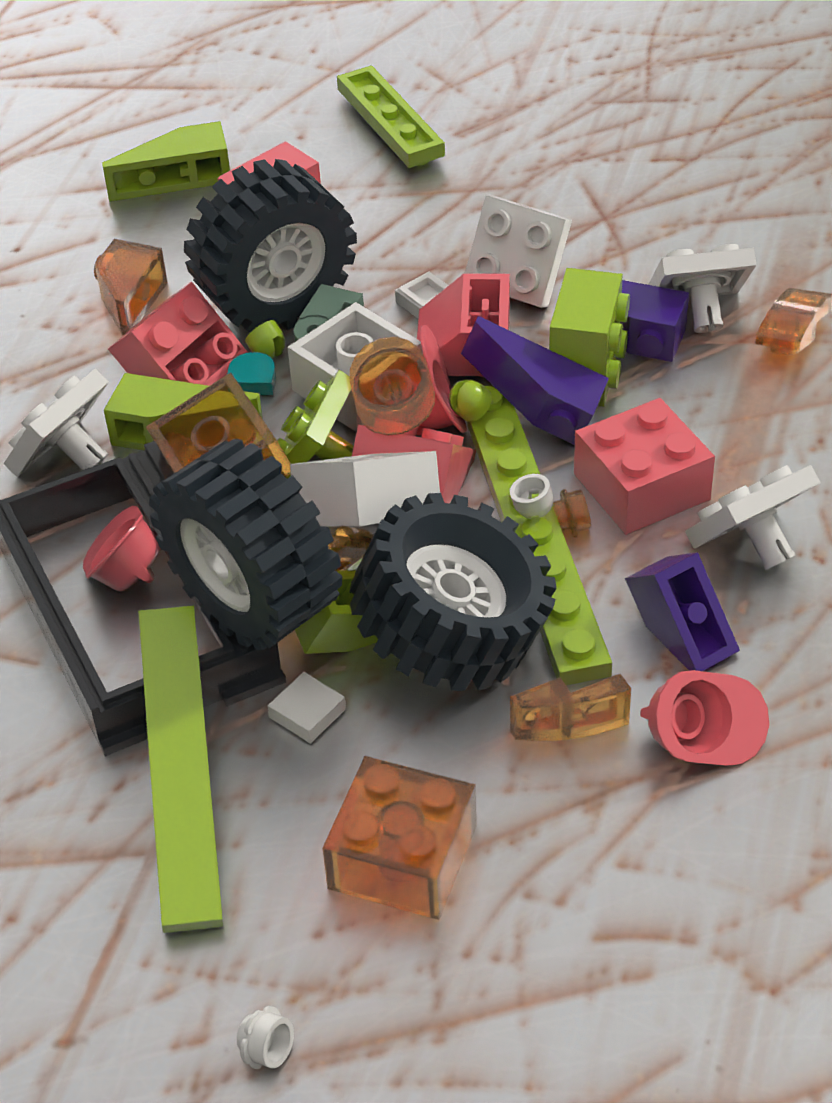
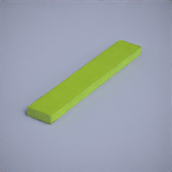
[138,605,223,933]

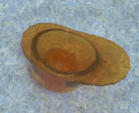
[350,337,435,436]

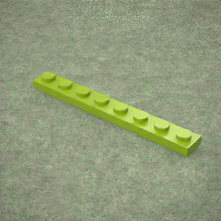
[466,385,612,687]

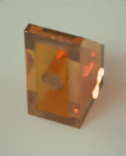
[94,238,168,335]

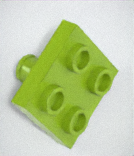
[264,369,356,479]

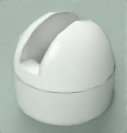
[510,474,554,519]

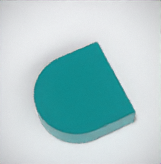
[225,352,276,395]

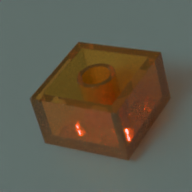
[146,372,291,477]
[322,756,477,920]

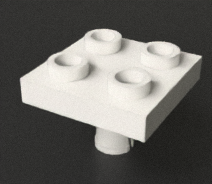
[465,195,572,308]
[648,244,757,333]
[3,368,109,477]
[685,465,821,570]

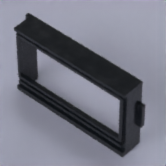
[0,441,286,756]

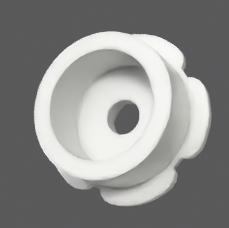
[237,1006,294,1069]

